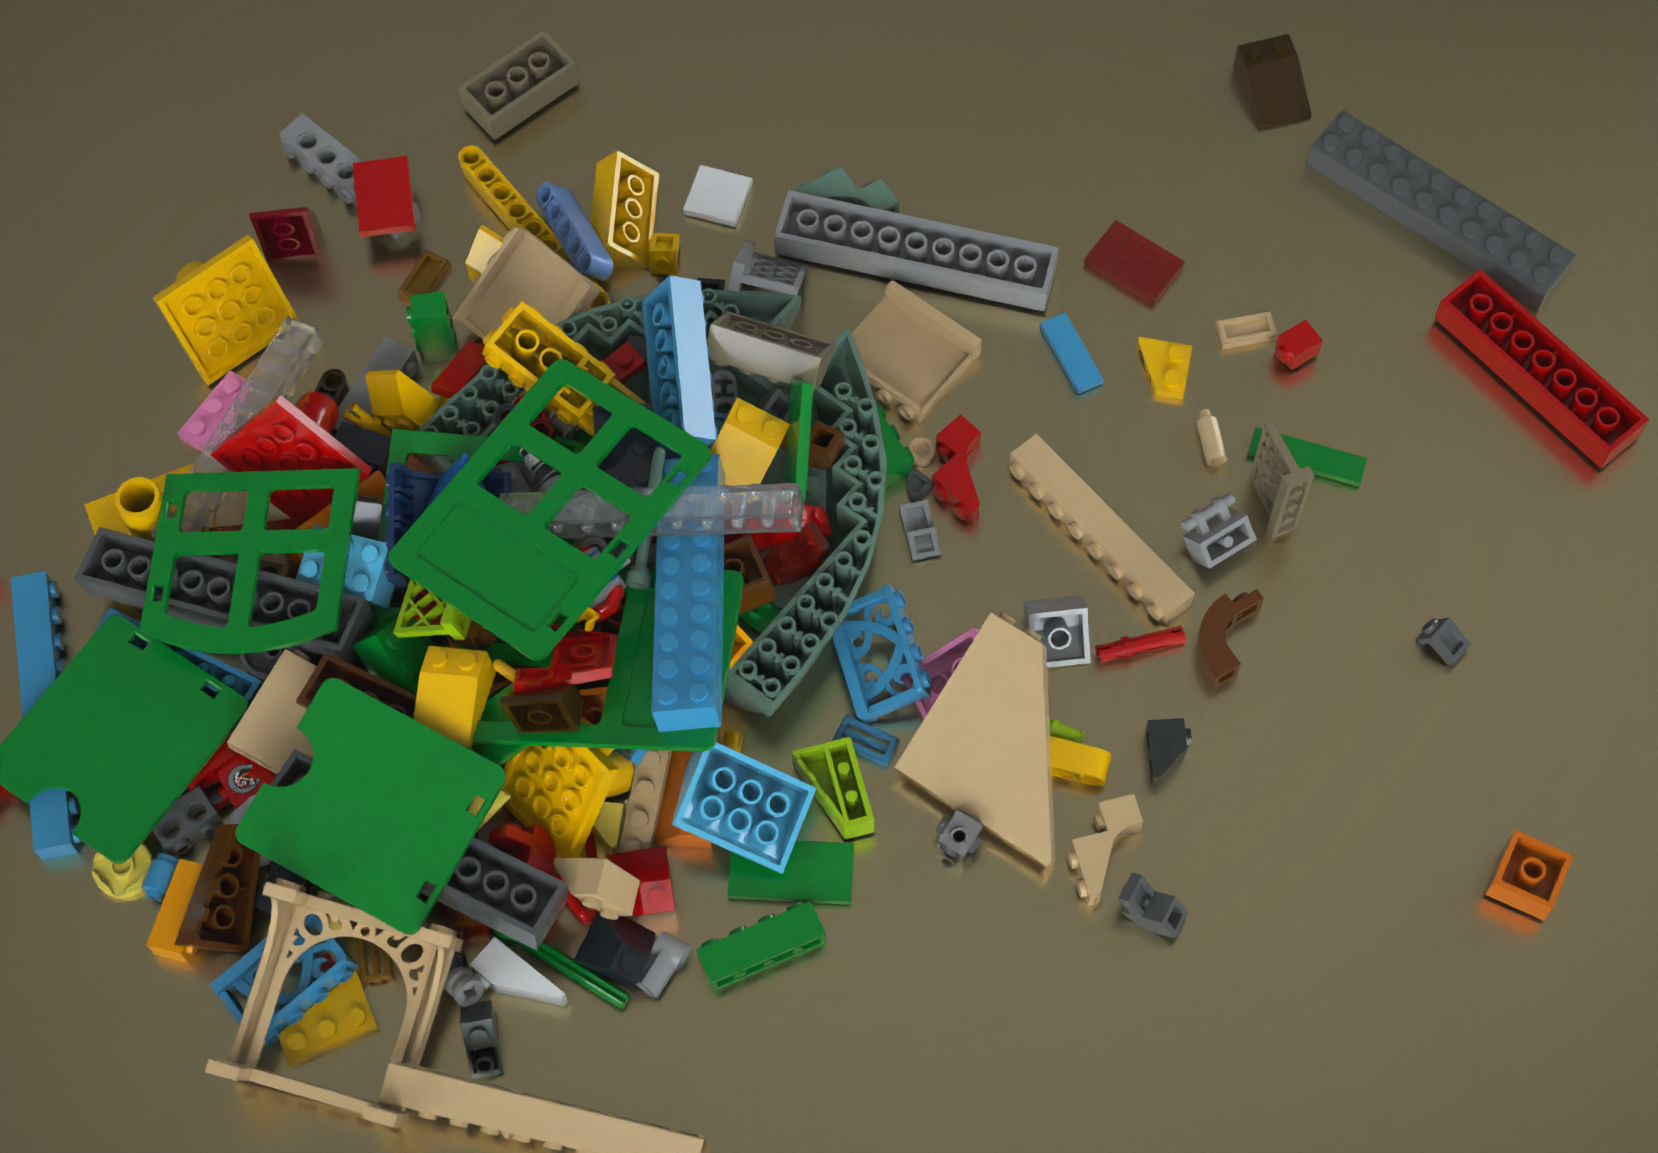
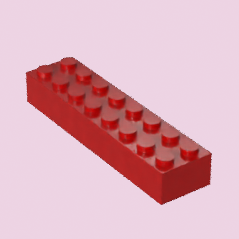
[1434,269,1649,469]

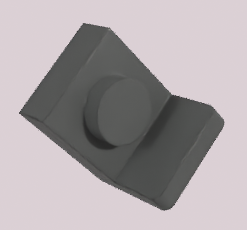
[1417,618,1472,665]

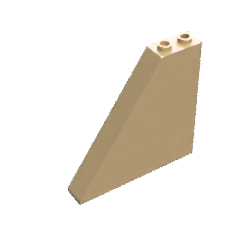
[894,612,1056,867]

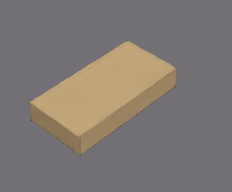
[1215,311,1278,350]

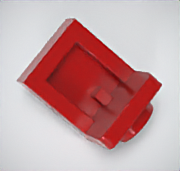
[602,341,647,387]

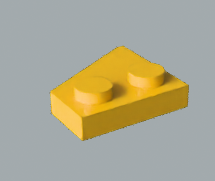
[1137,337,1192,400]

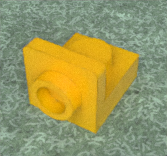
[648,233,680,275]

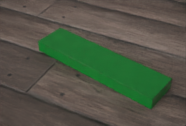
[1247,427,1367,487]

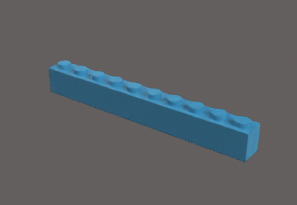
[11,571,82,860]

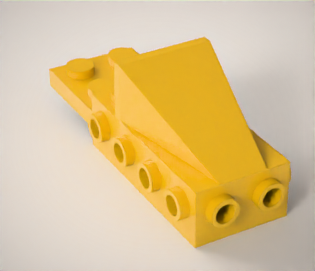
[482,301,647,437]

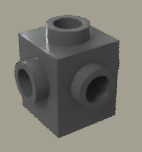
[935,807,984,857]

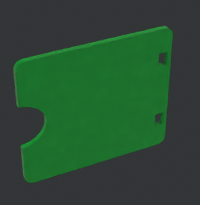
[0,615,249,864]
[235,678,506,935]

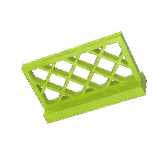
[393,579,471,640]

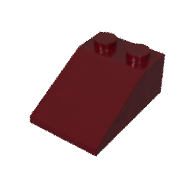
[249,207,322,262]

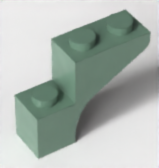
[794,166,899,213]

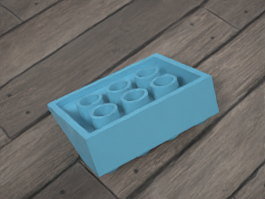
[672,742,816,874]

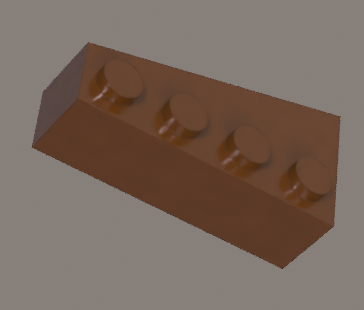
[174,824,260,952]

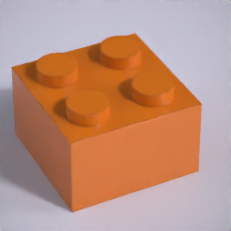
[1485,830,1574,921]

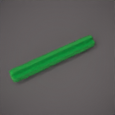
[521,940,630,1009]

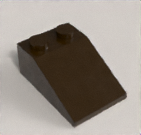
[1234,34,1312,129]

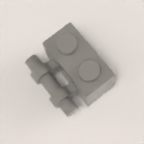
[1181,493,1257,569]

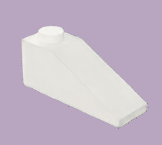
[470,937,568,1007]

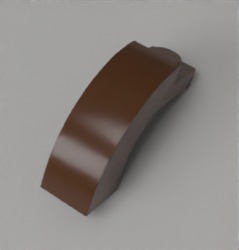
[1196,589,1264,689]

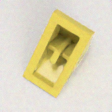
[592,802,626,854]

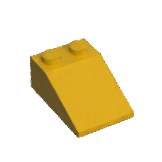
[710,397,790,509]
[413,646,496,750]

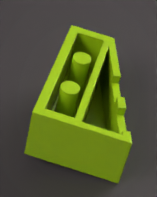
[791,737,875,840]

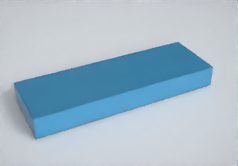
[1040,312,1104,394]

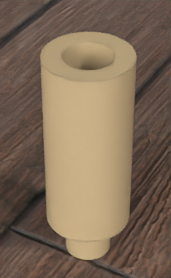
[1196,409,1227,466]

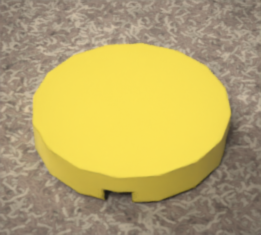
[92,843,154,899]

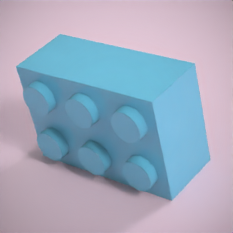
[296,525,395,609]

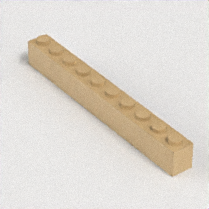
[379,1060,705,1153]

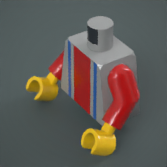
[577,546,631,632]

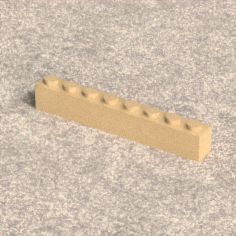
[1009,433,1195,626]

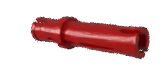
[1095,625,1186,664]

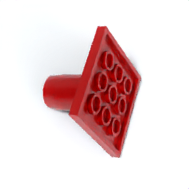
[210,392,372,526]

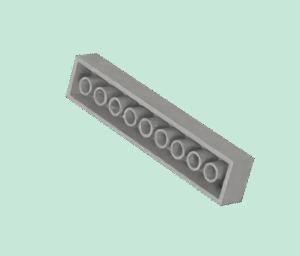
[774,190,1059,312]

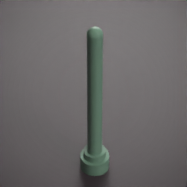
[625,447,665,589]

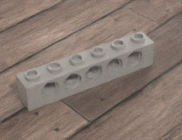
[279,113,421,239]

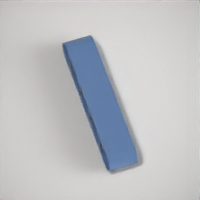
[536,182,613,281]

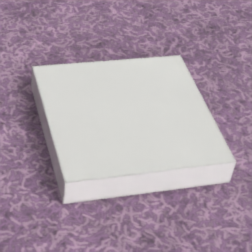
[683,165,752,228]

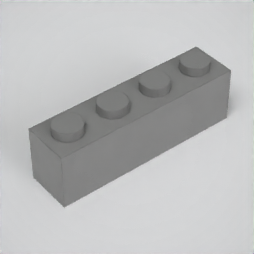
[331,336,419,437]

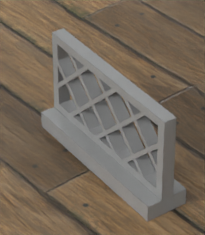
[727,240,808,296]

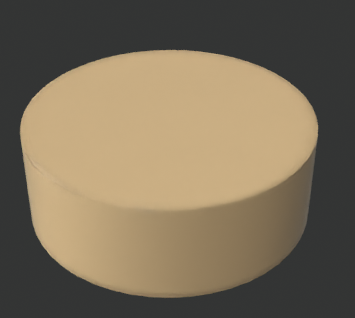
[907,437,936,467]

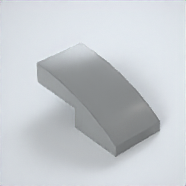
[899,499,941,561]

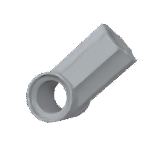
[636,931,692,998]

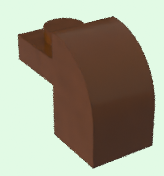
[781,421,845,470]

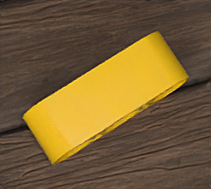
[1050,736,1112,786]

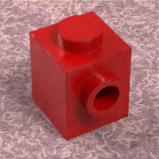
[1275,319,1323,370]

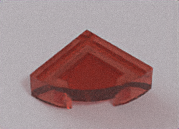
[462,925,493,945]

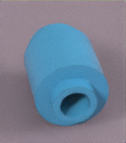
[141,853,179,902]

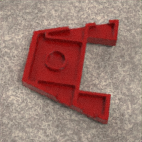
[513,624,618,694]

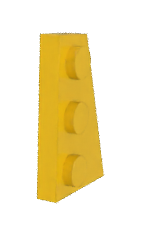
[278,971,379,1066]

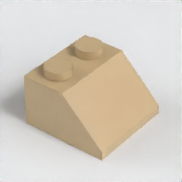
[553,858,640,920]

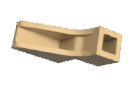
[1067,794,1143,906]

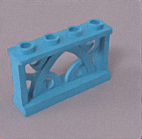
[832,584,932,724]
[210,914,359,1046]

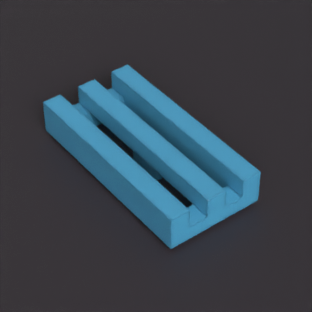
[832,714,900,768]

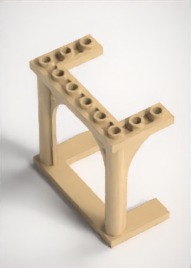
[205,878,464,1127]

